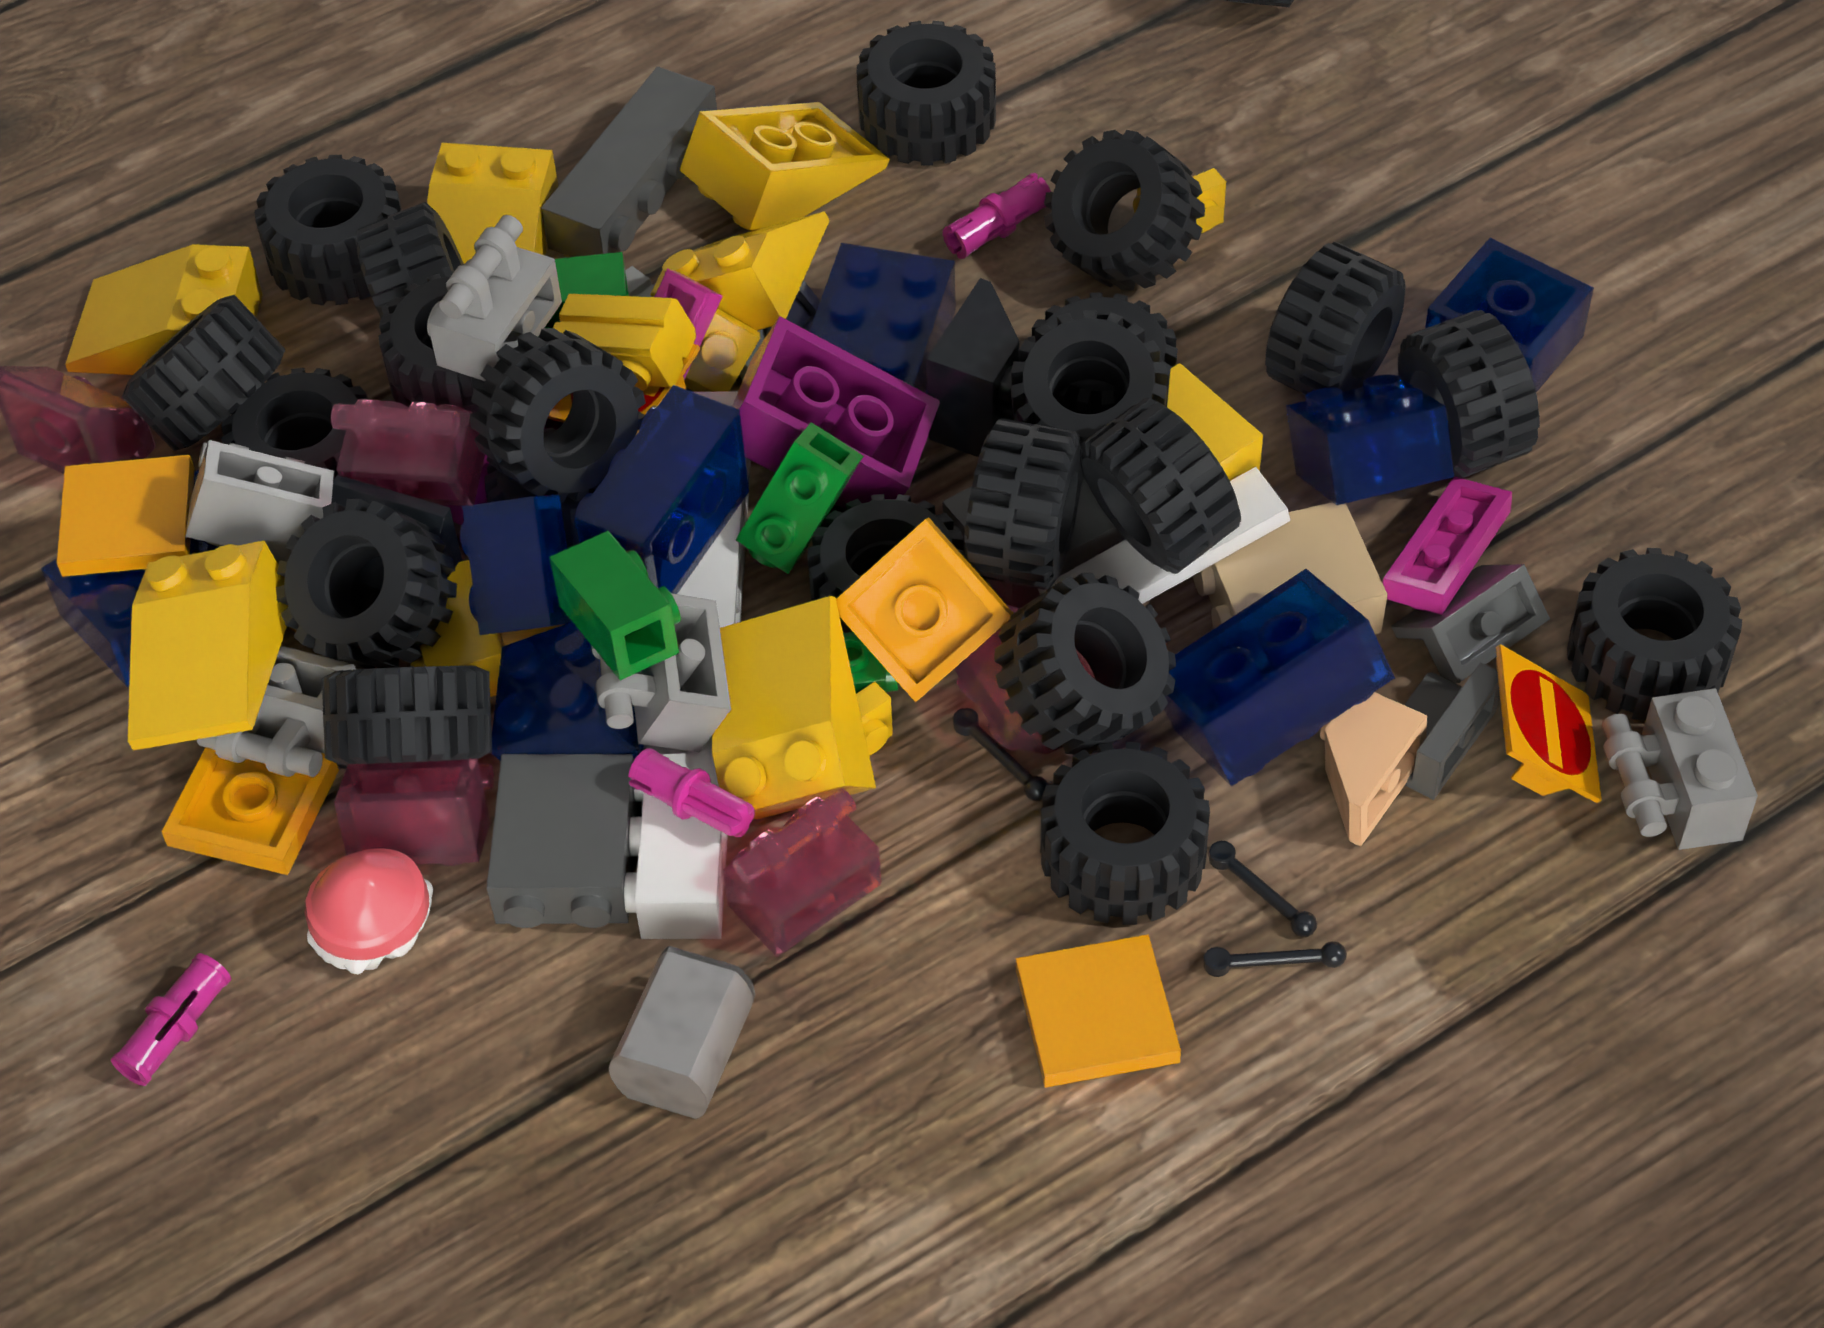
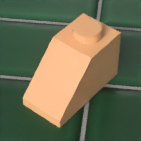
[1320,685,1427,846]

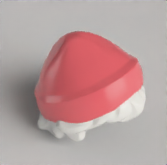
[305,848,433,975]

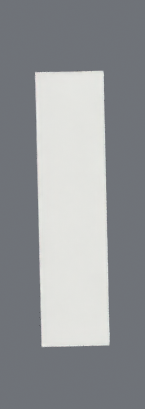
[1038,467,1290,604]

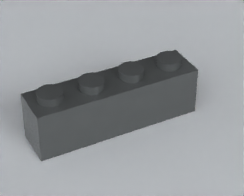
[541,66,717,257]

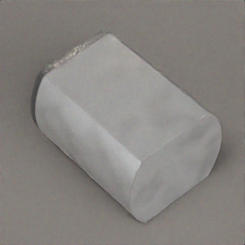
[609,946,755,1119]

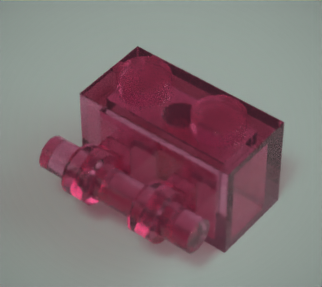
[331,399,485,507]
[334,759,494,866]
[723,788,881,958]

